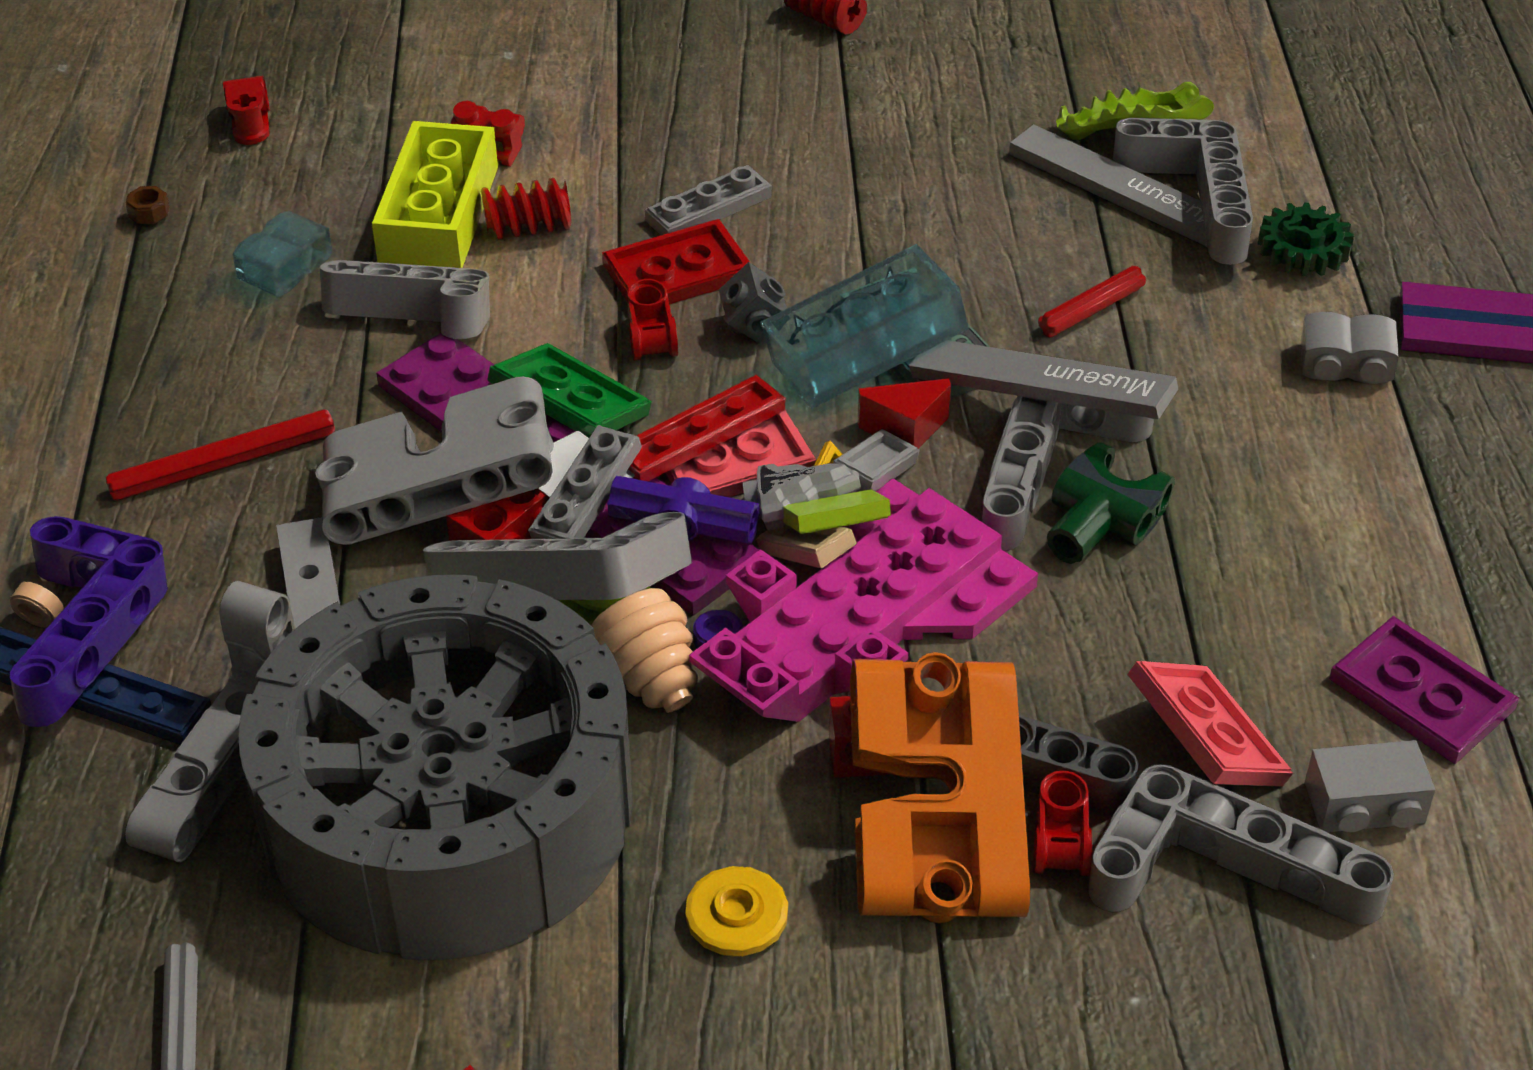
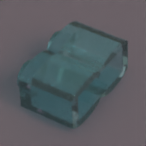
[233,211,332,296]

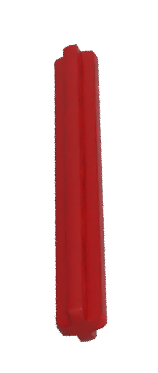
[106,409,335,501]

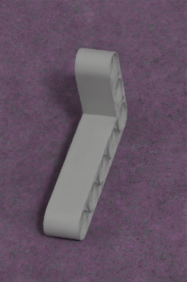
[1113,118,1253,265]
[423,512,692,600]

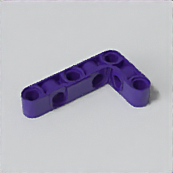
[10,516,168,727]

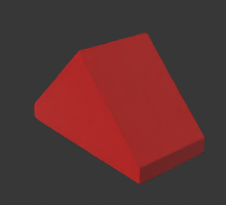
[857,378,951,449]

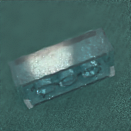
[760,244,969,409]

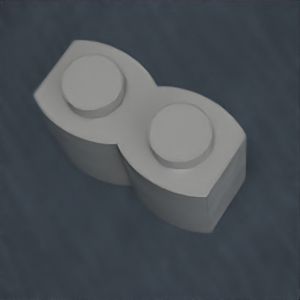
[1301,312,1398,384]

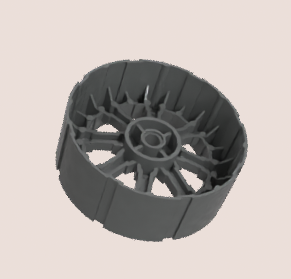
[239,575,633,960]

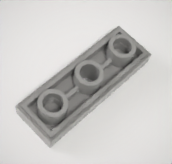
[645,165,772,235]
[528,425,642,539]
[276,517,340,629]

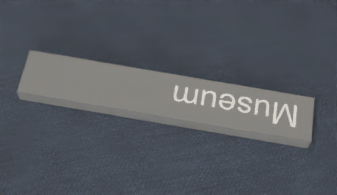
[1009,124,1207,247]
[909,338,1178,420]

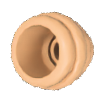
[591,588,698,713]

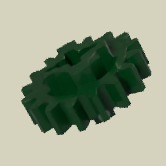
[1257,202,1354,276]

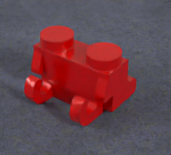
[450,101,525,167]

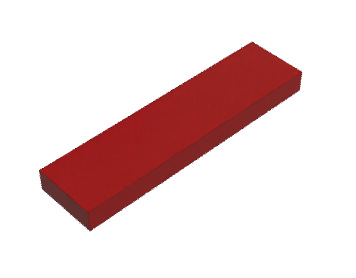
[628,375,786,481]

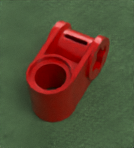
[223,75,270,145]
[627,279,678,361]
[1033,770,1092,876]

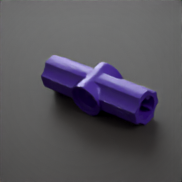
[607,476,760,544]

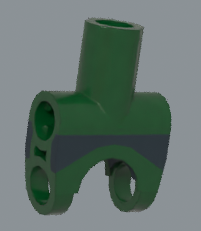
[1047,442,1175,564]

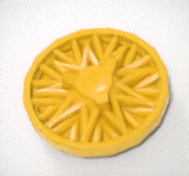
[685,866,788,957]

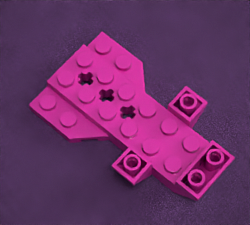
[689,478,1038,722]

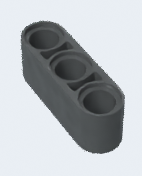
[1019,715,1138,815]

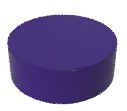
[693,610,743,649]

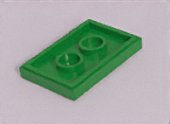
[487,343,652,438]

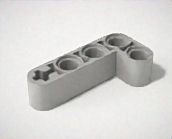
[320,260,490,339]

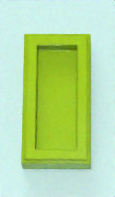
[783,489,891,534]

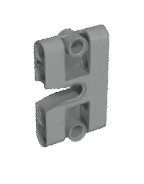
[315,376,554,545]

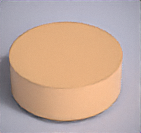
[10,582,64,627]

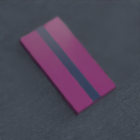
[1399,281,1533,363]

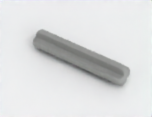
[161,942,198,1070]

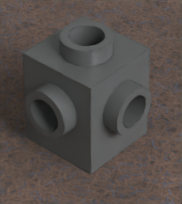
[719,262,789,343]

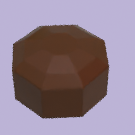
[126,186,169,224]

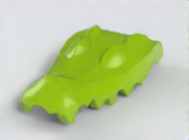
[1056,82,1214,140]

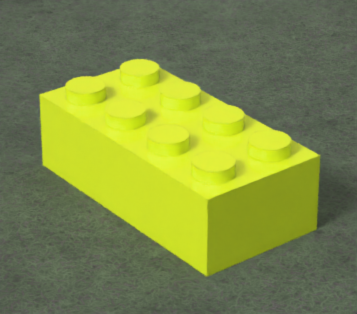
[372,121,498,268]

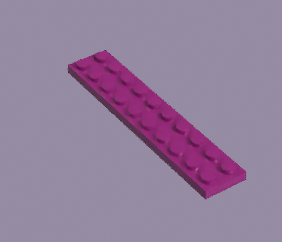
[376,333,759,616]

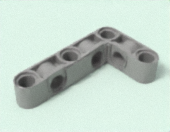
[982,396,1154,551]
[125,581,295,862]
[1088,765,1394,925]

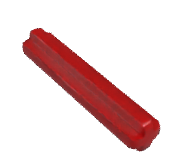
[1038,265,1146,337]

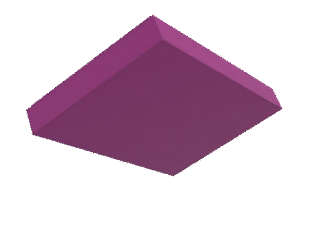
[1329,616,1519,764]

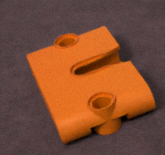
[850,652,1030,923]

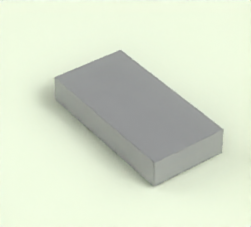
[833,429,920,491]

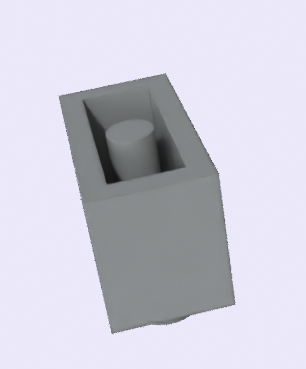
[1305,740,1435,832]

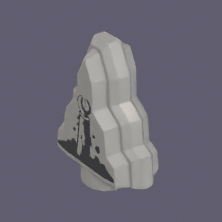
[743,463,861,531]

